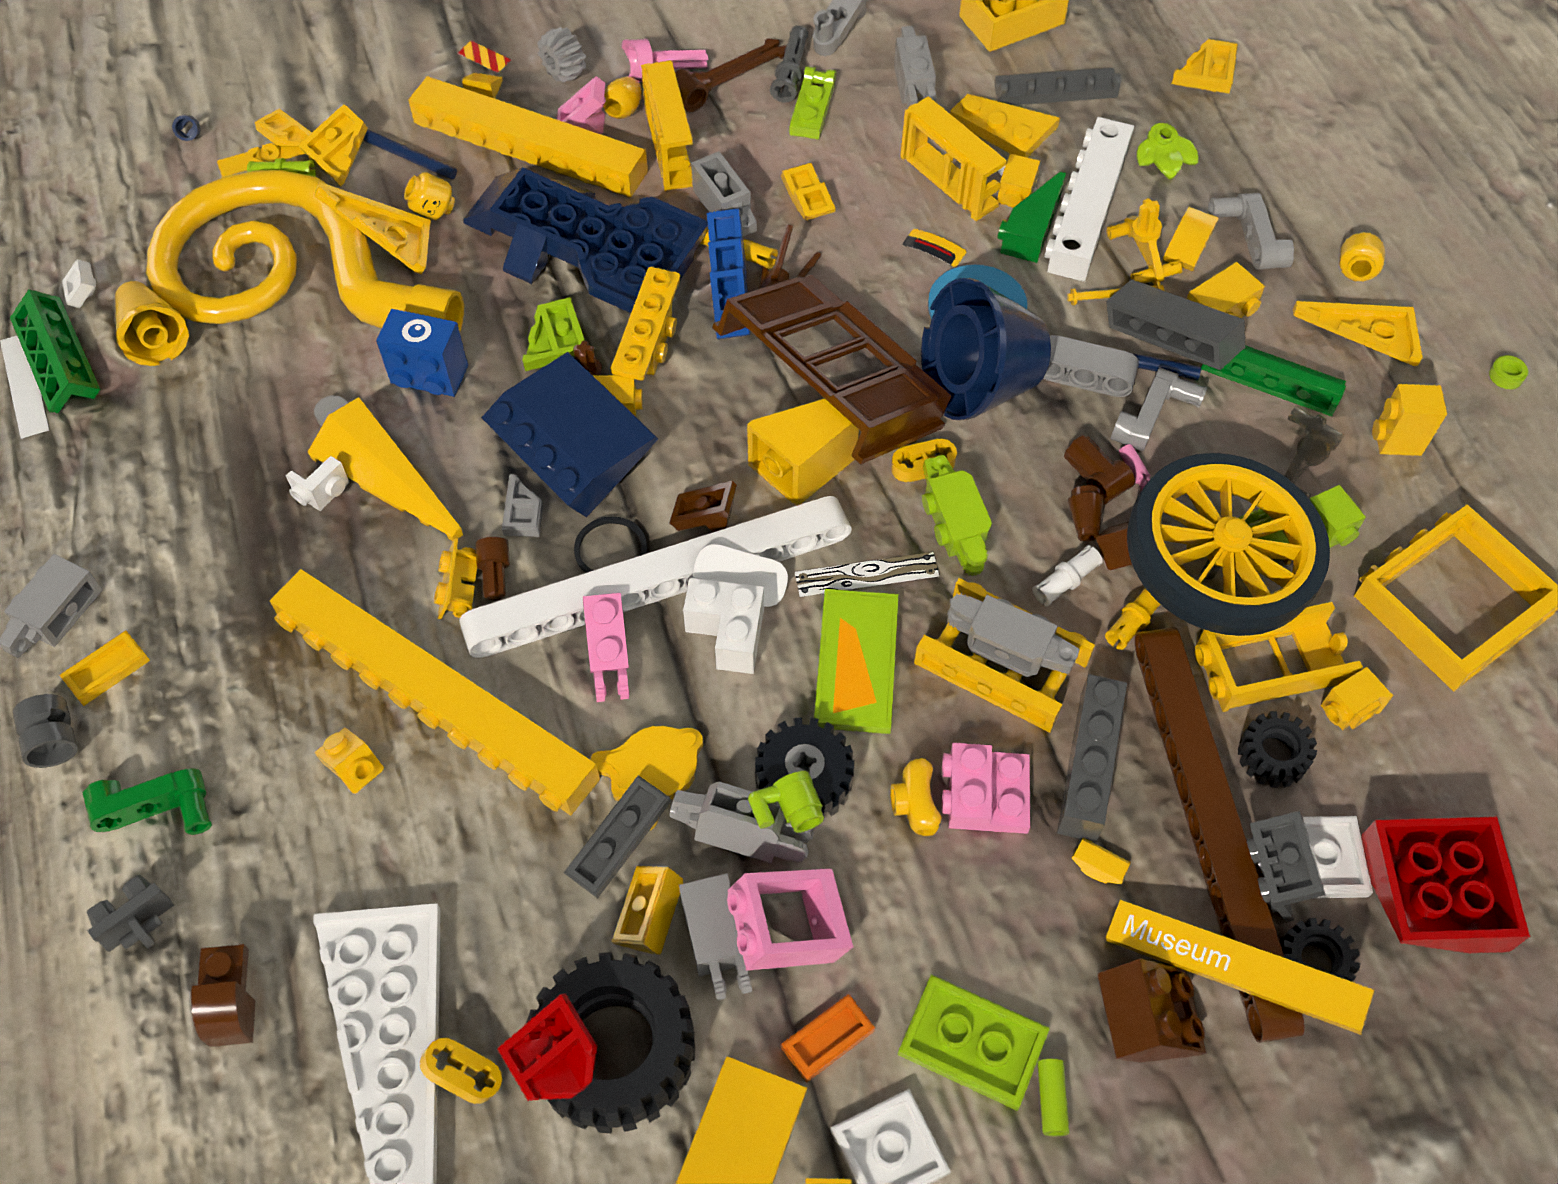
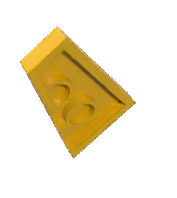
[950,94,1060,158]

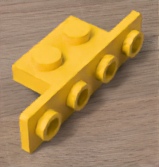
[611,267,680,381]

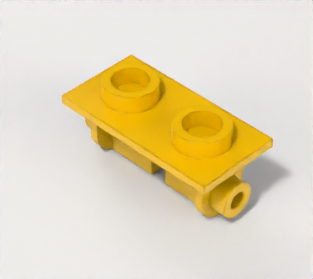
[434,538,477,619]

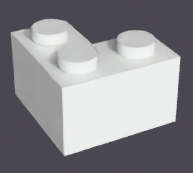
[683,578,764,674]

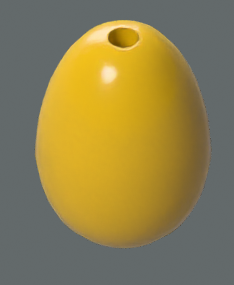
[603,77,642,119]

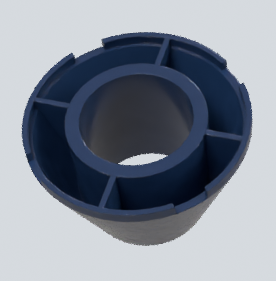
[921,278,1051,420]

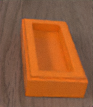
[781,994,875,1083]

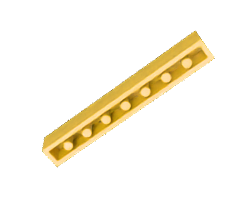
[408,76,648,197]

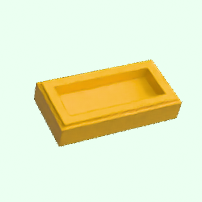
[59,630,150,706]

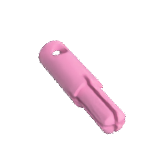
[1119,444,1150,489]

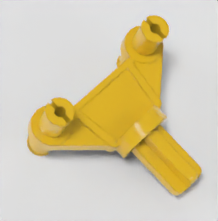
[1106,198,1182,284]

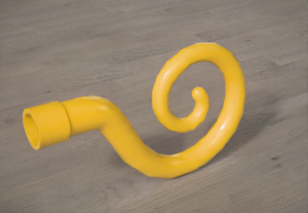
[146,170,464,332]

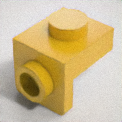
[314,727,384,794]

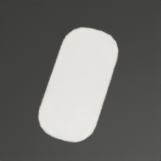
[693,544,788,607]

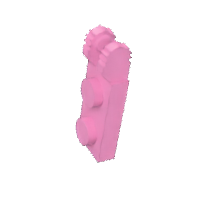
[583,593,629,702]

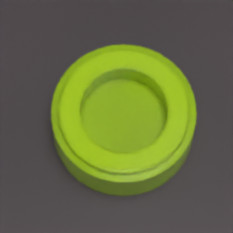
[1489,355,1528,389]

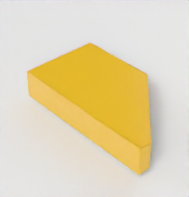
[255,108,312,146]

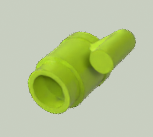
[748,771,824,833]

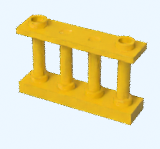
[914,578,1095,733]

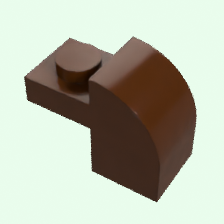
[191,944,256,1047]

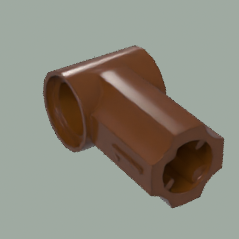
[1064,435,1135,505]

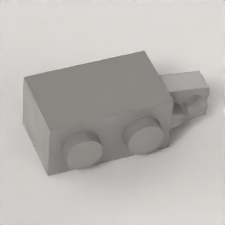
[691,151,757,237]
[0,554,103,658]

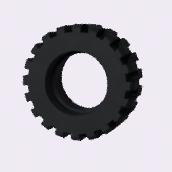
[526,952,696,1134]

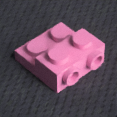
[941,743,1030,834]

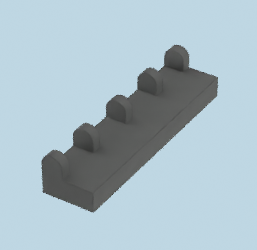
[994,68,1121,105]

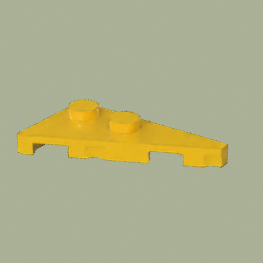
[315,182,431,275]
[1293,301,1423,366]

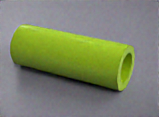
[1037,1059,1070,1136]

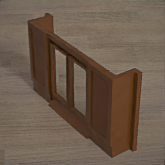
[712,275,952,465]

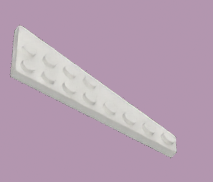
[313,903,440,1184]

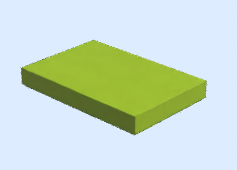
[897,974,1050,1111]

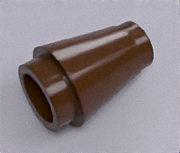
[1068,485,1104,542]

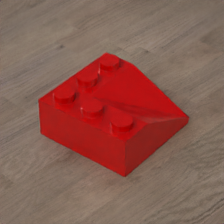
[1361,817,1530,953]

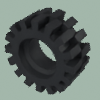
[1238,711,1317,788]
[1280,918,1360,982]

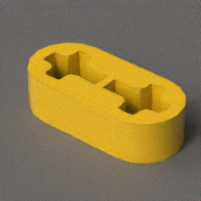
[891,439,957,482]
[420,1038,502,1104]

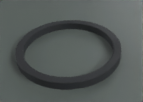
[574,516,647,573]

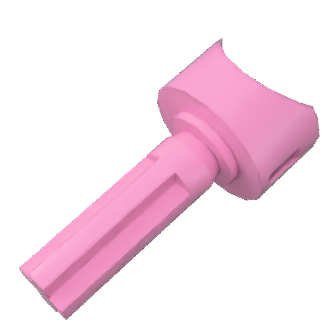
[621,39,708,82]

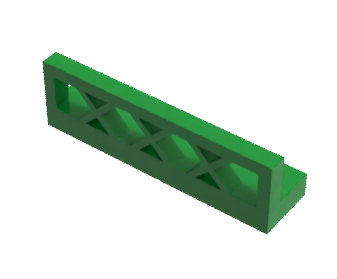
[10,289,101,413]
[1201,345,1346,417]

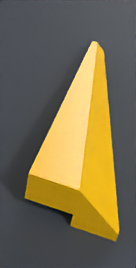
[308,397,463,541]

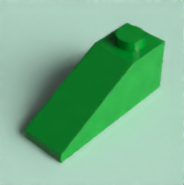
[997,172,1066,263]

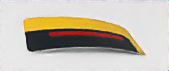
[902,229,966,268]

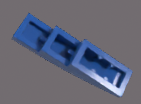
[706,208,750,339]

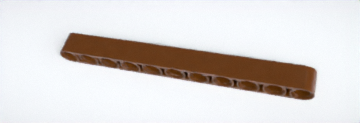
[1135,627,1305,1043]

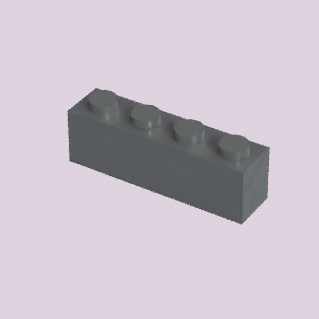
[1106,279,1245,370]
[1057,674,1127,843]

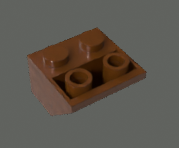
[1097,959,1207,1063]

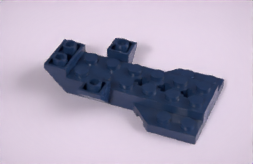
[463,167,708,313]

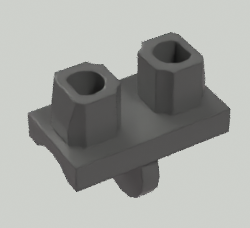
[87,875,174,952]

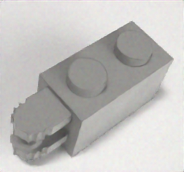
[679,873,752,1000]

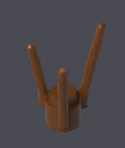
[758,224,821,289]

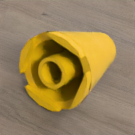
[115,281,189,366]

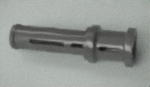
[770,26,809,103]

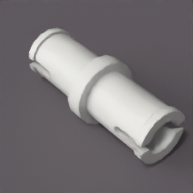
[1032,545,1103,607]

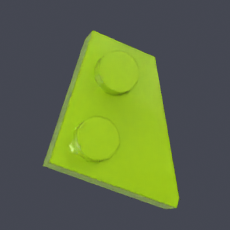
[522,297,585,372]

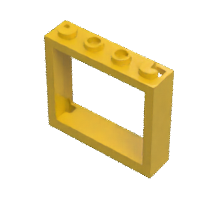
[1354,504,1558,692]

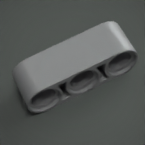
[1043,335,1139,397]

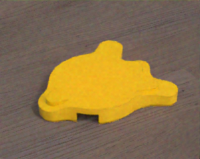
[590,726,703,830]

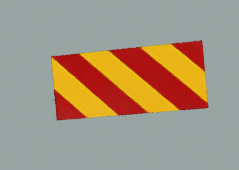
[457,41,511,73]

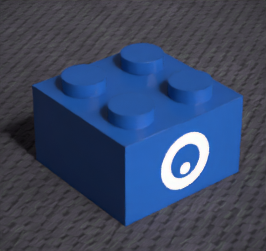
[376,308,469,397]

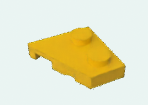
[1171,39,1238,94]

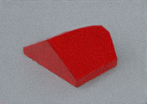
[497,994,597,1101]

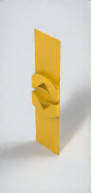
[217,143,305,177]

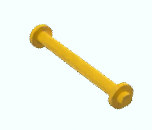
[1067,281,1164,305]

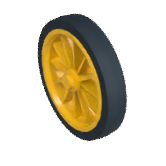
[1127,453,1330,636]

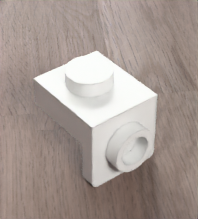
[286,456,350,511]

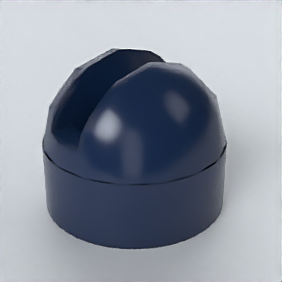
[172,114,200,141]

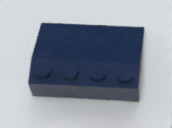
[481,352,658,518]

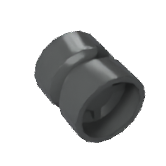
[13,694,77,768]

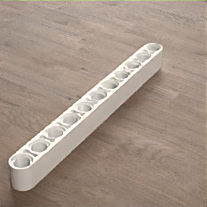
[459,496,852,658]

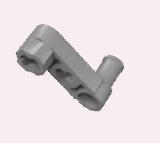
[813,0,866,56]
[1208,193,1294,270]
[1111,368,1208,452]

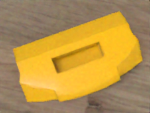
[1071,838,1131,884]

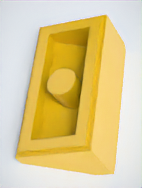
[611,866,683,955]

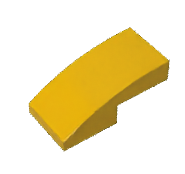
[781,163,836,221]
[1163,207,1219,271]

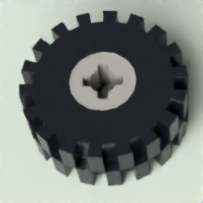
[755,717,855,817]

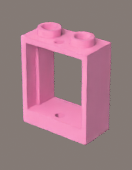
[727,869,853,971]

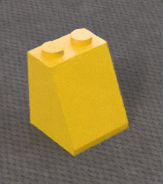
[747,399,859,506]

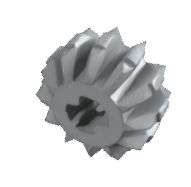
[538,27,586,83]

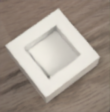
[62,259,96,308]

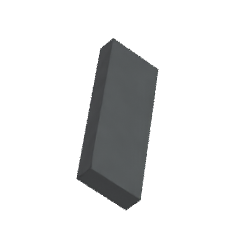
[564,775,671,899]

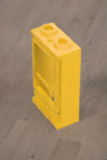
[641,60,693,191]
[900,96,1007,221]
[1195,602,1363,712]

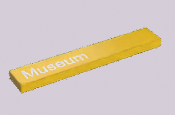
[1106,900,1374,1035]

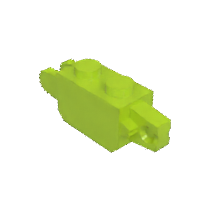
[922,455,992,577]

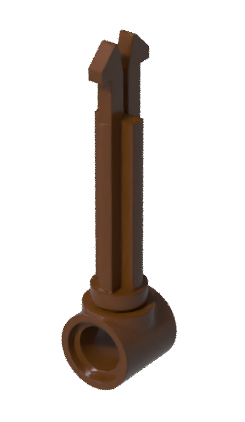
[675,38,786,112]

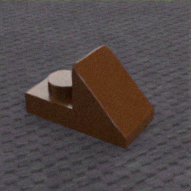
[669,481,737,532]

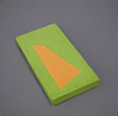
[814,589,899,734]

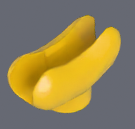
[890,758,942,836]

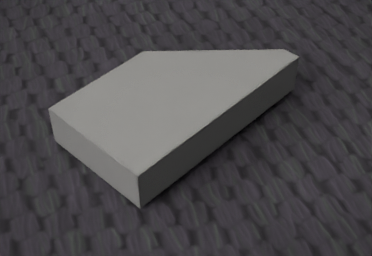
[502,474,543,537]

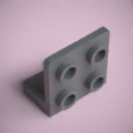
[1247,811,1326,922]

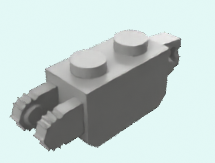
[894,26,936,107]
[947,593,1080,677]
[670,782,814,863]

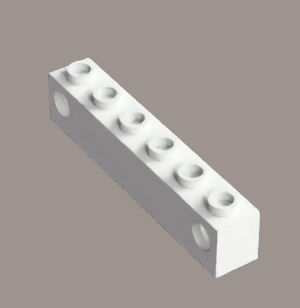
[1044,117,1134,282]

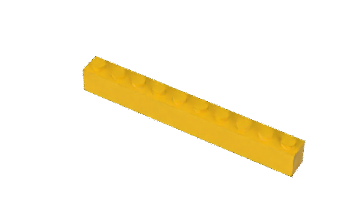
[270,569,600,816]

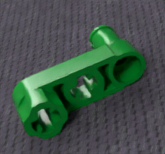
[82,768,212,835]

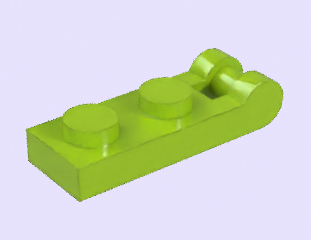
[789,66,836,140]

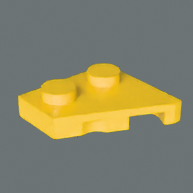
[298,104,368,187]

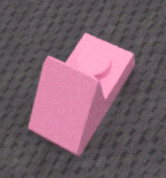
[557,76,606,134]

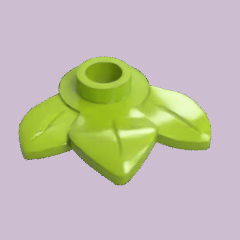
[1136,123,1198,180]

